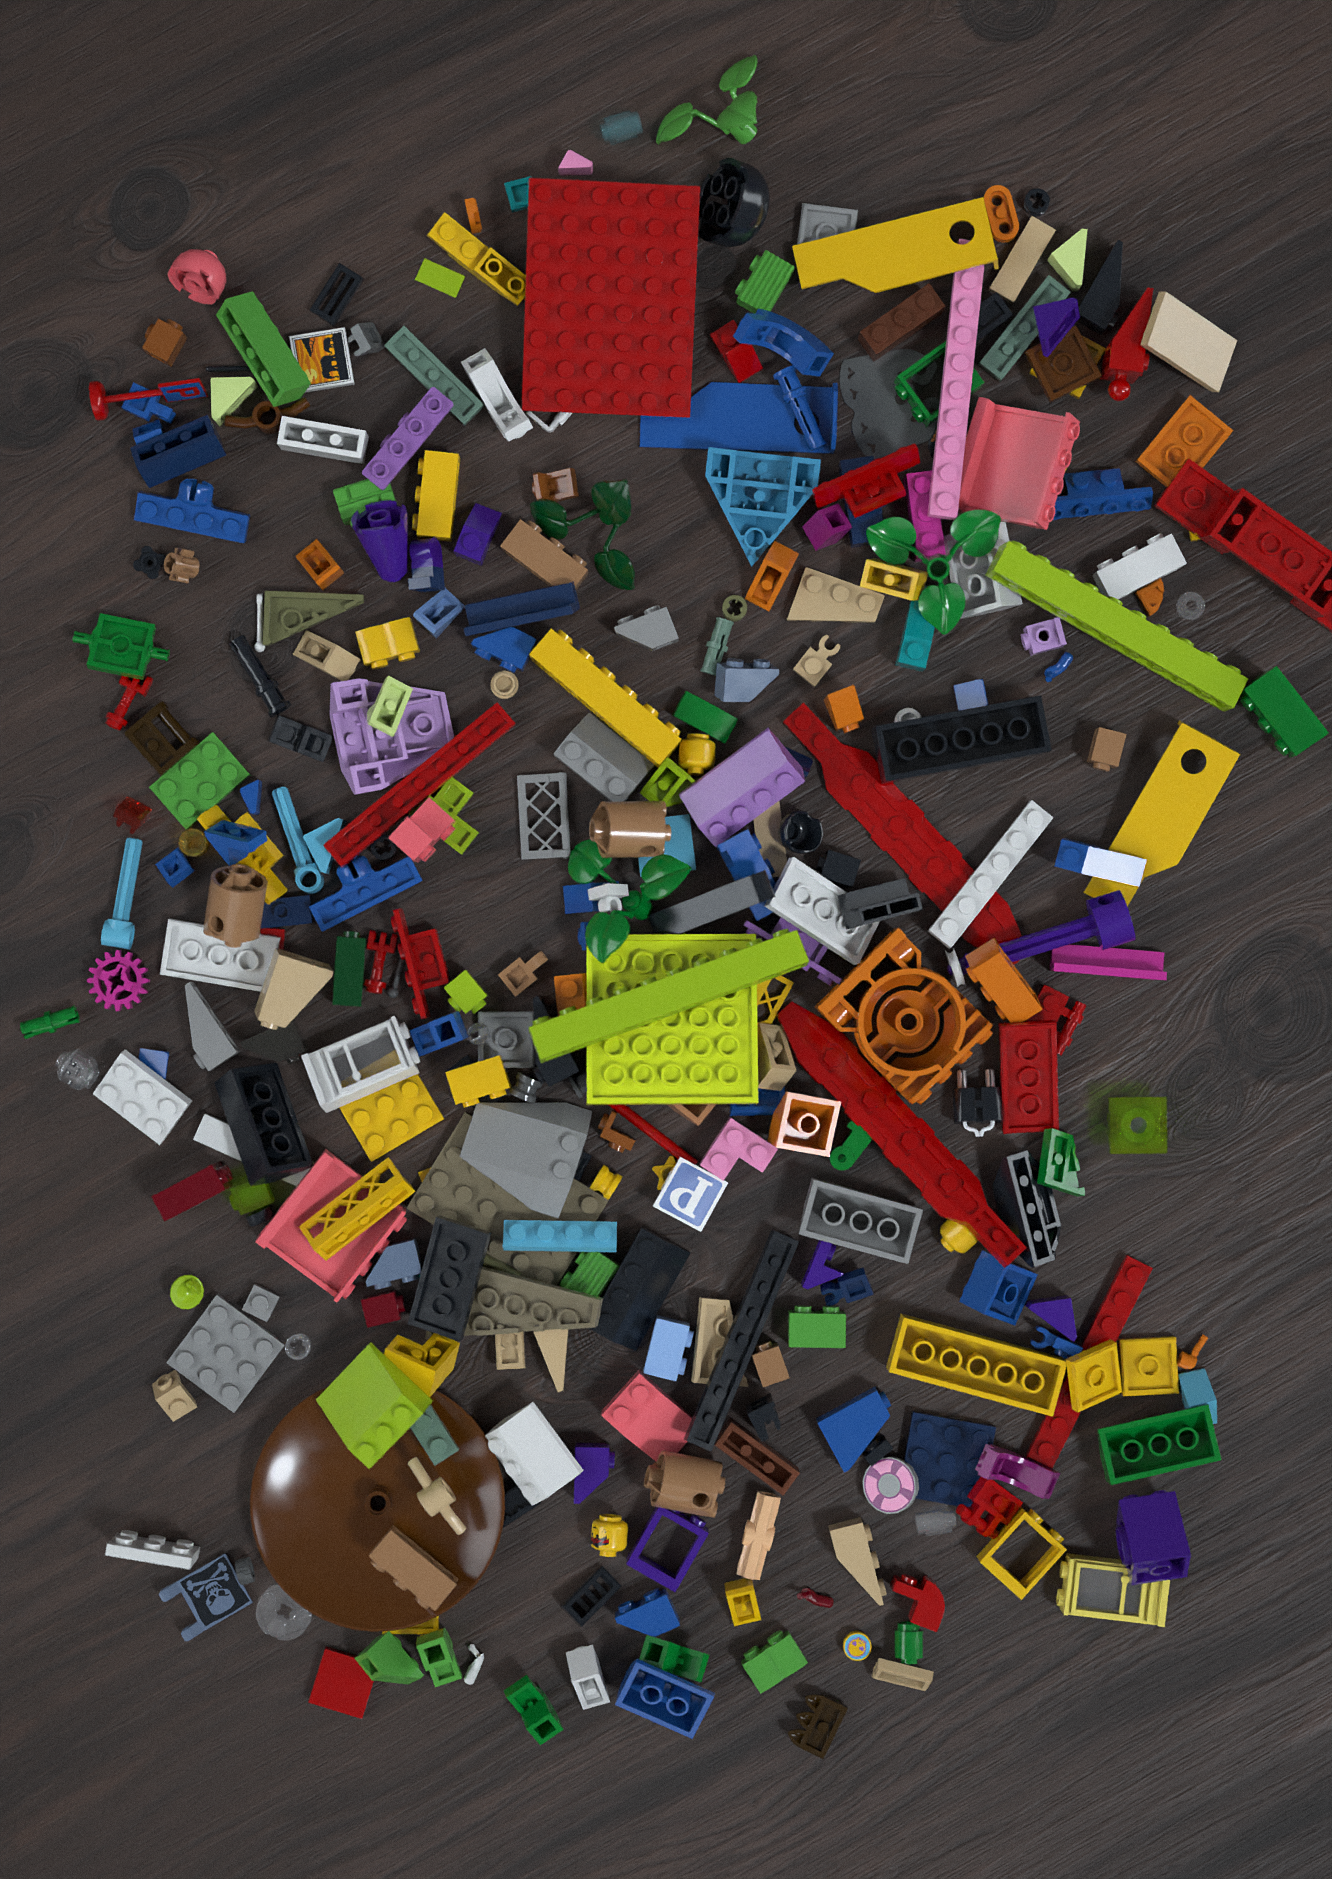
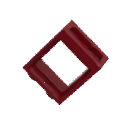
[151,1161,234,1222]

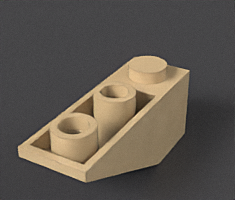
[828,1517,887,1606]

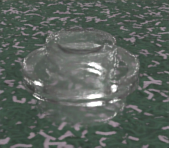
[1176,592,1205,620]

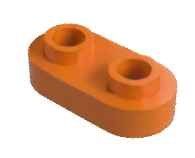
[983,185,1019,243]

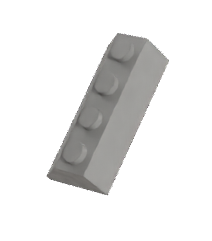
[799,1177,923,1264]

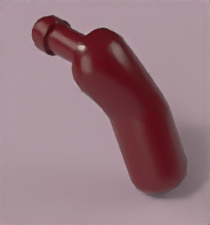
[797,1587,834,1608]

